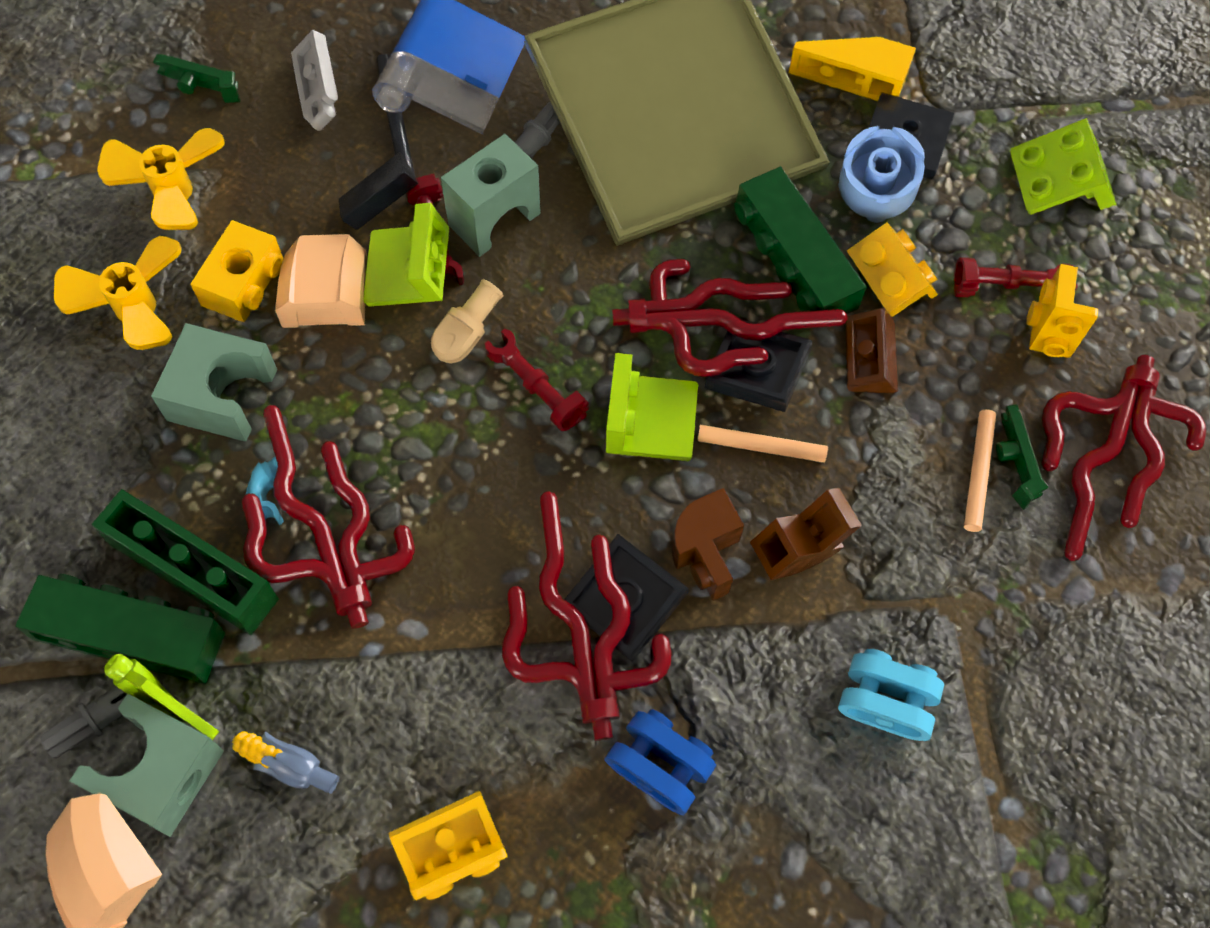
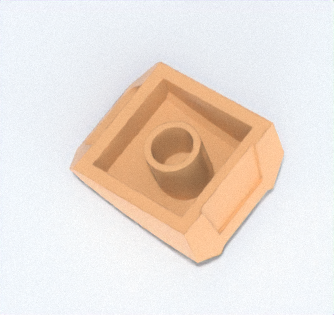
[275,234,367,328]
[46,793,162,928]

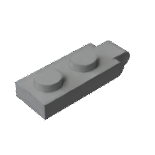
[291,30,338,131]

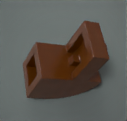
[672,488,744,601]
[750,488,862,580]

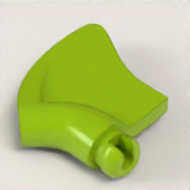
[104,654,219,740]

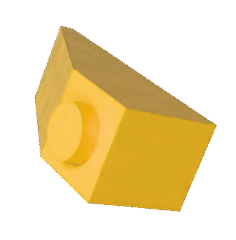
[789,37,916,101]

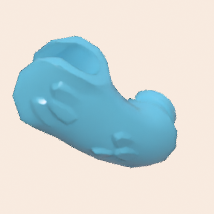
[246,456,284,525]

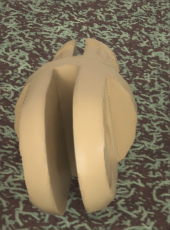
[431,279,504,364]

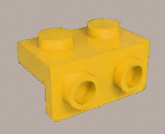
[847,222,938,317]
[1026,264,1098,358]
[389,791,507,900]

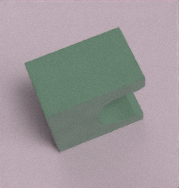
[441,134,541,257]
[151,323,277,442]
[69,693,224,837]

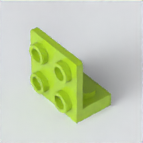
[1010,118,1117,215]
[363,203,449,307]
[606,353,698,461]

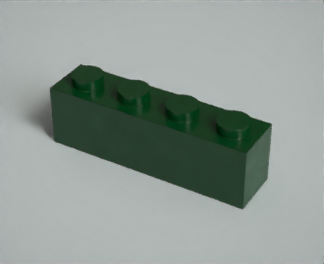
[734,166,866,328]
[91,489,279,636]
[15,574,225,684]

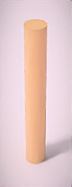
[964,410,996,532]
[698,425,828,463]

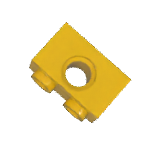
[190,220,283,323]

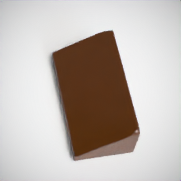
[846,307,898,393]

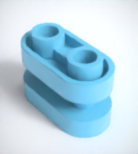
[838,649,944,741]

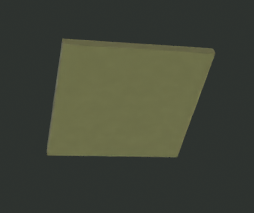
[524,0,830,246]

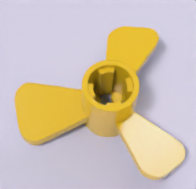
[97,128,225,230]
[54,236,182,350]

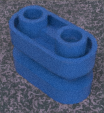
[604,709,716,815]

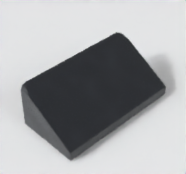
[338,152,419,230]

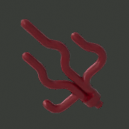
[612,259,847,377]
[1041,355,1206,561]
[241,405,415,629]
[502,491,672,741]

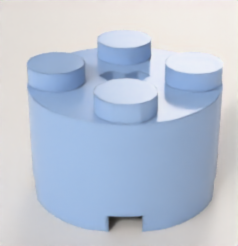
[838,126,925,223]

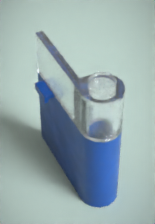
[373,0,525,134]

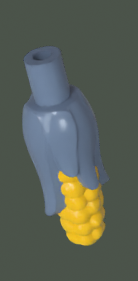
[232,731,339,794]

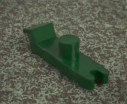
[153,54,240,103]
[996,404,1048,510]

